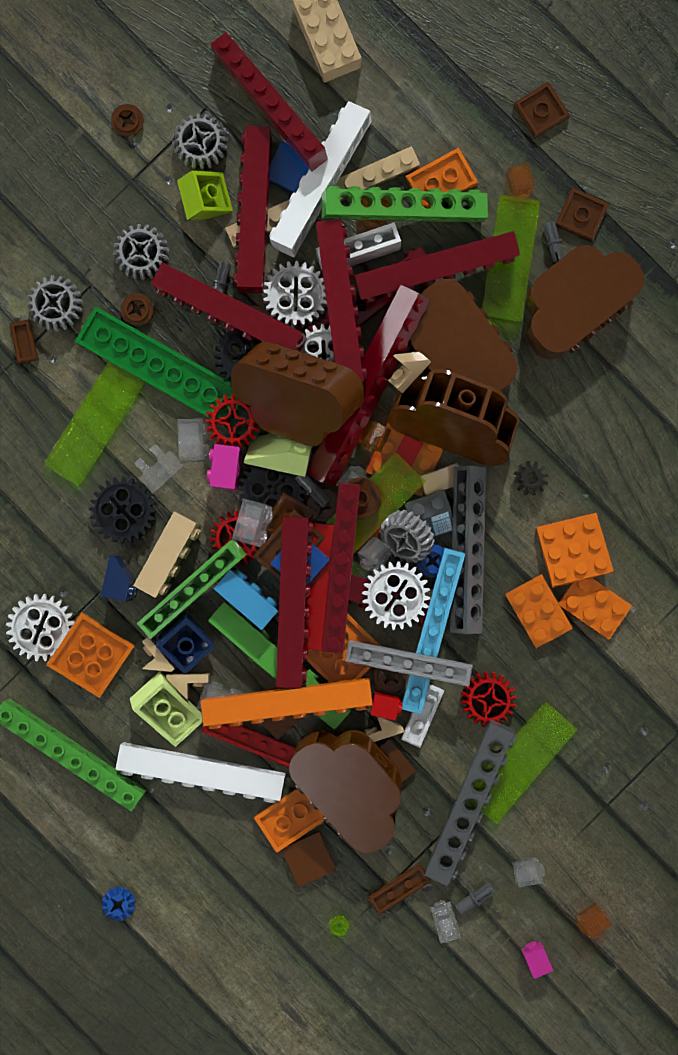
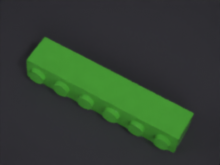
[137,539,247,639]

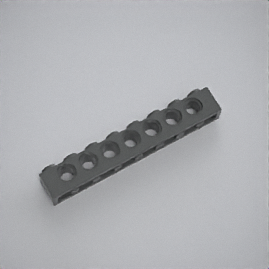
[450,466,486,634]
[424,719,516,886]

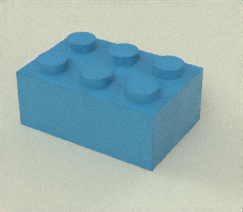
[214,569,279,630]

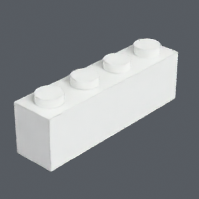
[316,222,401,270]

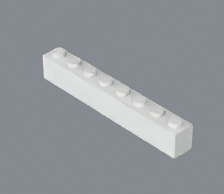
[269,101,372,257]
[115,742,286,803]

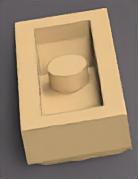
[388,352,431,393]
[142,637,177,672]
[166,673,210,700]
[364,717,404,742]

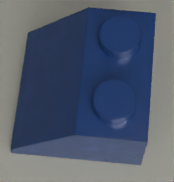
[101,555,138,602]
[155,611,215,674]

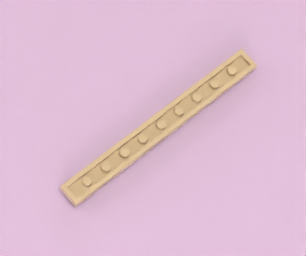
[225,146,420,248]

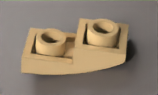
[419,463,459,496]

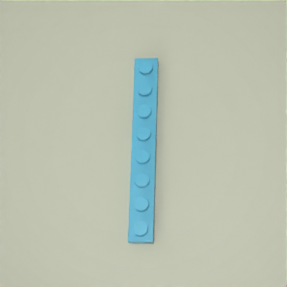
[402,548,465,714]

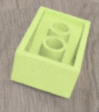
[244,433,313,477]
[130,671,203,747]

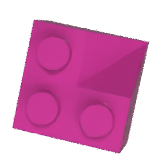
[206,444,243,492]

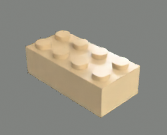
[293,0,362,83]
[133,512,201,598]

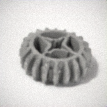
[172,113,228,170]
[113,224,169,280]
[27,275,83,332]
[379,510,435,563]

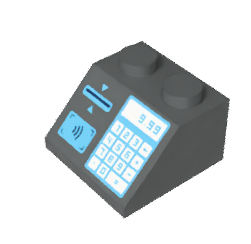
[404,490,453,538]

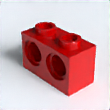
[370,690,403,720]

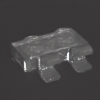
[134,444,184,494]

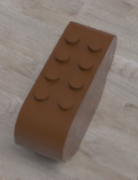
[525,245,644,359]
[408,279,517,392]
[231,342,364,446]
[387,369,520,466]
[289,729,402,853]

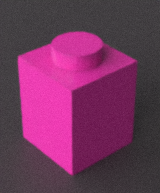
[521,941,553,979]

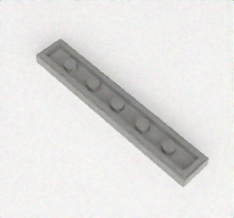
[345,640,473,687]

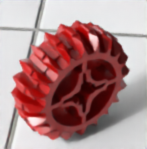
[205,394,260,449]
[209,511,266,566]
[460,671,517,727]

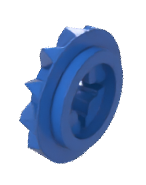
[416,544,444,577]
[102,887,135,921]

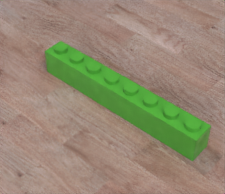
[208,601,351,730]

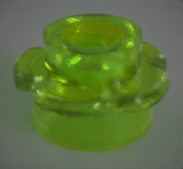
[329,915,350,936]

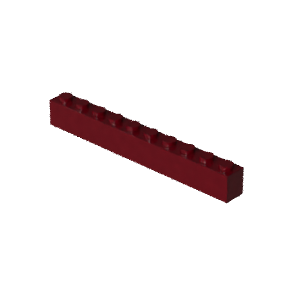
[306,285,430,487]

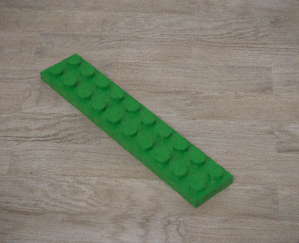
[75,306,262,442]

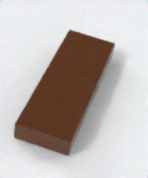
[367,862,431,915]

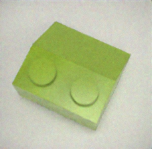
[177,171,233,220]

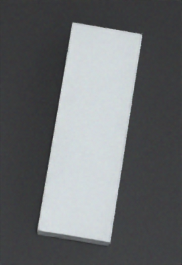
[401,684,444,748]

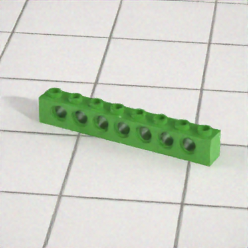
[321,186,488,222]
[0,699,147,812]

